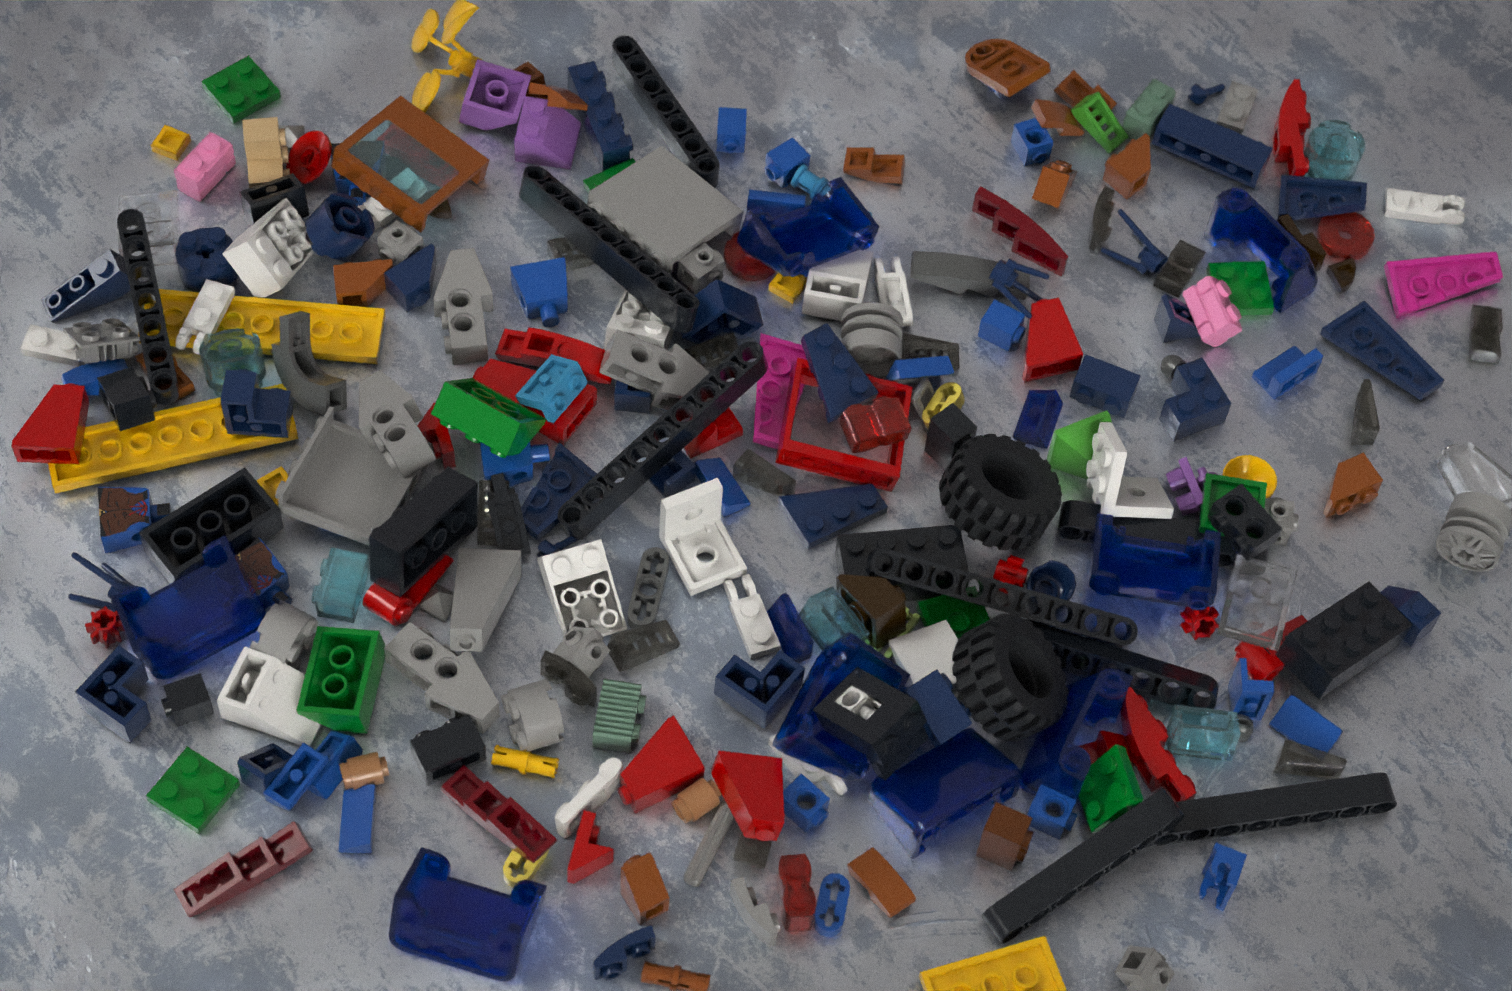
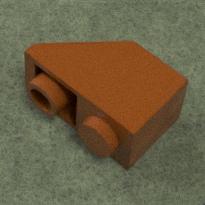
[1103,133,1151,200]
[1032,159,1077,208]
[333,259,393,307]
[1323,452,1383,518]
[620,852,669,925]

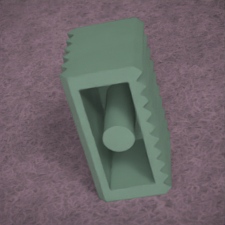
[1122,79,1176,140]
[592,679,647,753]

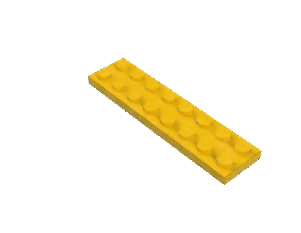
[138,289,385,364]
[48,383,299,493]

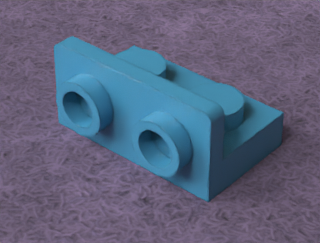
[515,354,588,423]

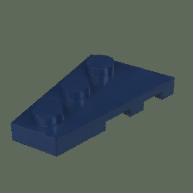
[1277,175,1367,221]
[801,323,879,424]
[521,442,597,541]
[778,484,888,549]

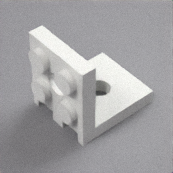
[1086,422,1174,519]
[659,478,747,596]

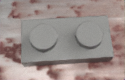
[1216,81,1258,134]

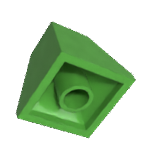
[1046,410,1112,480]

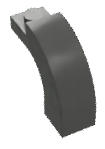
[272,311,347,415]

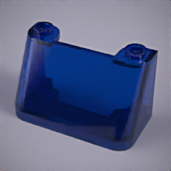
[737,177,880,277]
[1203,188,1318,313]
[1089,513,1221,610]
[112,536,267,680]
[772,632,910,781]
[1018,669,1133,808]
[868,728,1023,860]
[389,847,547,982]

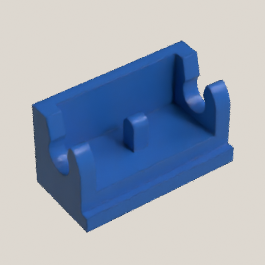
[1199,843,1247,911]

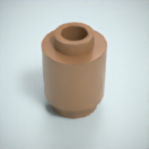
[339,752,389,790]
[671,778,721,824]

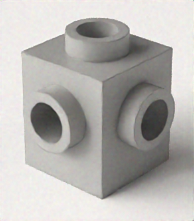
[377,220,424,266]
[677,242,724,294]
[1265,497,1299,546]
[552,626,610,679]
[1115,945,1175,991]

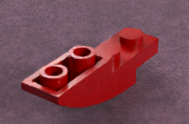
[1273,79,1311,177]
[495,327,613,385]
[1120,687,1197,802]

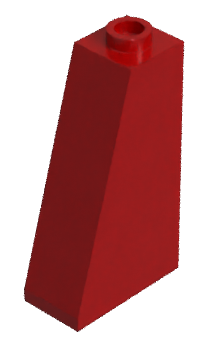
[473,358,597,446]

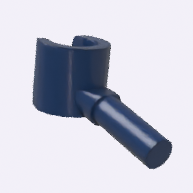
[1187,84,1225,105]
[537,537,578,557]

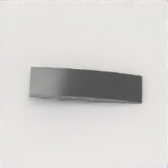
[910,251,1030,300]

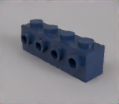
[567,61,633,171]
[1152,104,1273,188]

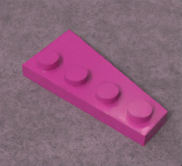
[1384,251,1503,318]
[753,333,807,449]

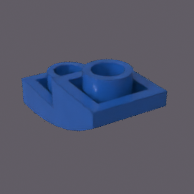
[61,358,128,396]

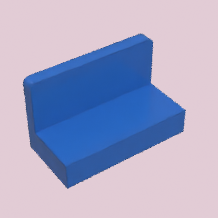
[746,189,806,225]
[1252,346,1324,400]
[1228,658,1274,721]

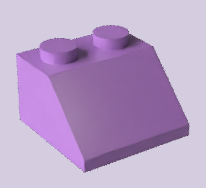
[459,59,531,131]
[514,96,581,170]

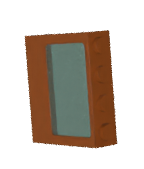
[331,96,489,233]

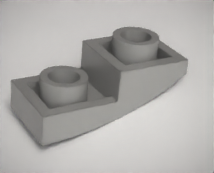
[730,877,781,947]

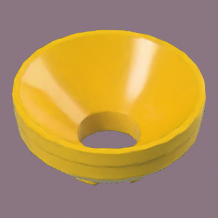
[1222,455,1277,498]

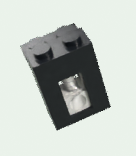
[813,667,929,781]

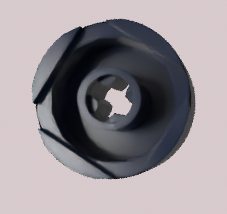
[305,192,375,262]
[175,227,238,292]

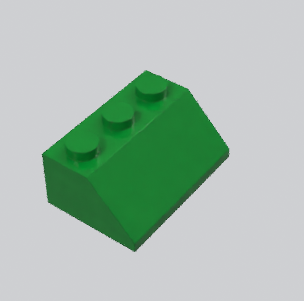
[431,378,546,458]
[296,626,386,734]

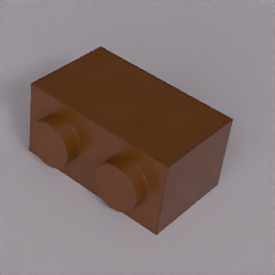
[976,802,1034,871]

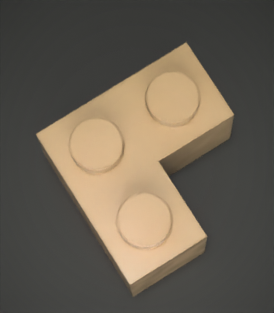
[242,117,290,188]

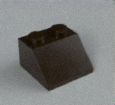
[836,574,907,650]

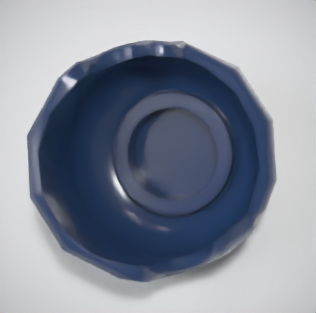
[1025,560,1077,608]

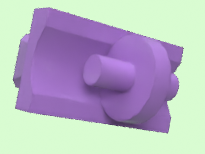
[1166,457,1218,516]

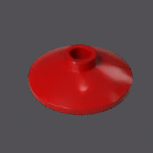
[286,130,332,184]

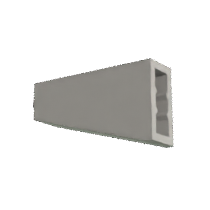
[450,548,521,652]

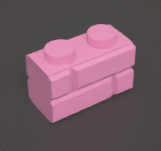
[174,132,236,202]
[1182,276,1242,347]

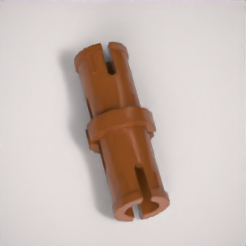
[641,961,711,991]

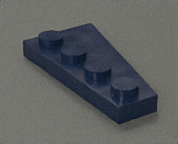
[1320,300,1444,400]

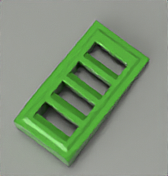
[1070,92,1129,153]

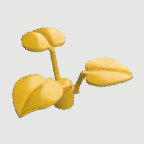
[411,0,482,113]

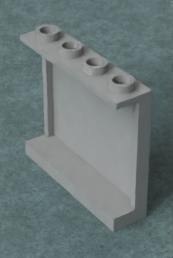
[587,146,744,275]
[275,406,432,546]

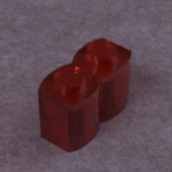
[839,396,912,453]
[776,853,816,932]

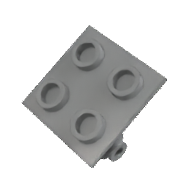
[63,318,140,364]

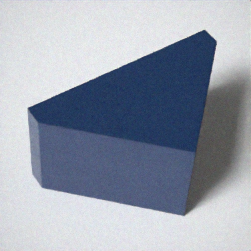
[1154,294,1200,343]
[237,743,293,797]

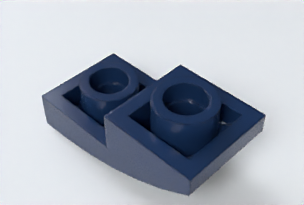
[593,925,656,980]

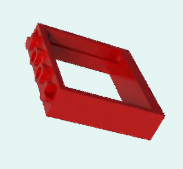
[775,358,913,492]

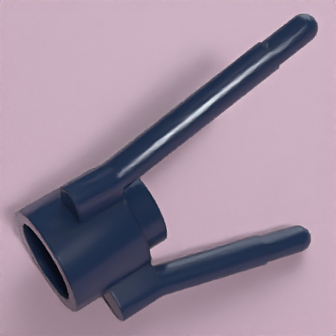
[1100,209,1168,275]
[989,258,1050,319]
[68,552,142,612]

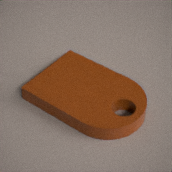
[965,39,1051,97]

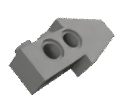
[433,248,493,365]
[599,329,713,410]
[359,370,436,478]
[384,622,500,734]

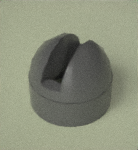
[1161,355,1186,380]
[1227,714,1254,742]

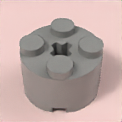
[250,600,318,670]
[501,679,564,752]

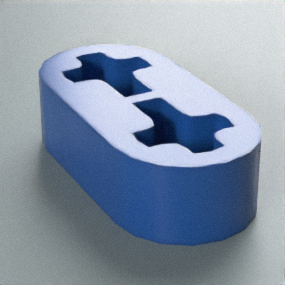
[814,873,850,937]

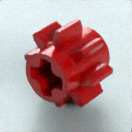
[993,555,1030,594]
[1180,600,1220,640]
[85,606,127,648]

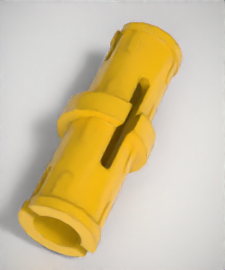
[491,744,559,779]

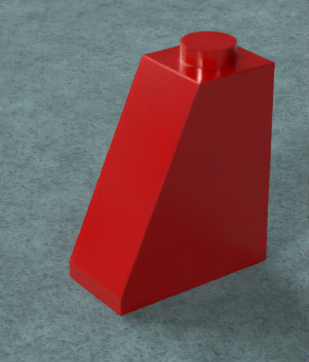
[1022,297,1083,383]
[11,383,89,464]
[618,715,705,814]
[711,750,785,841]

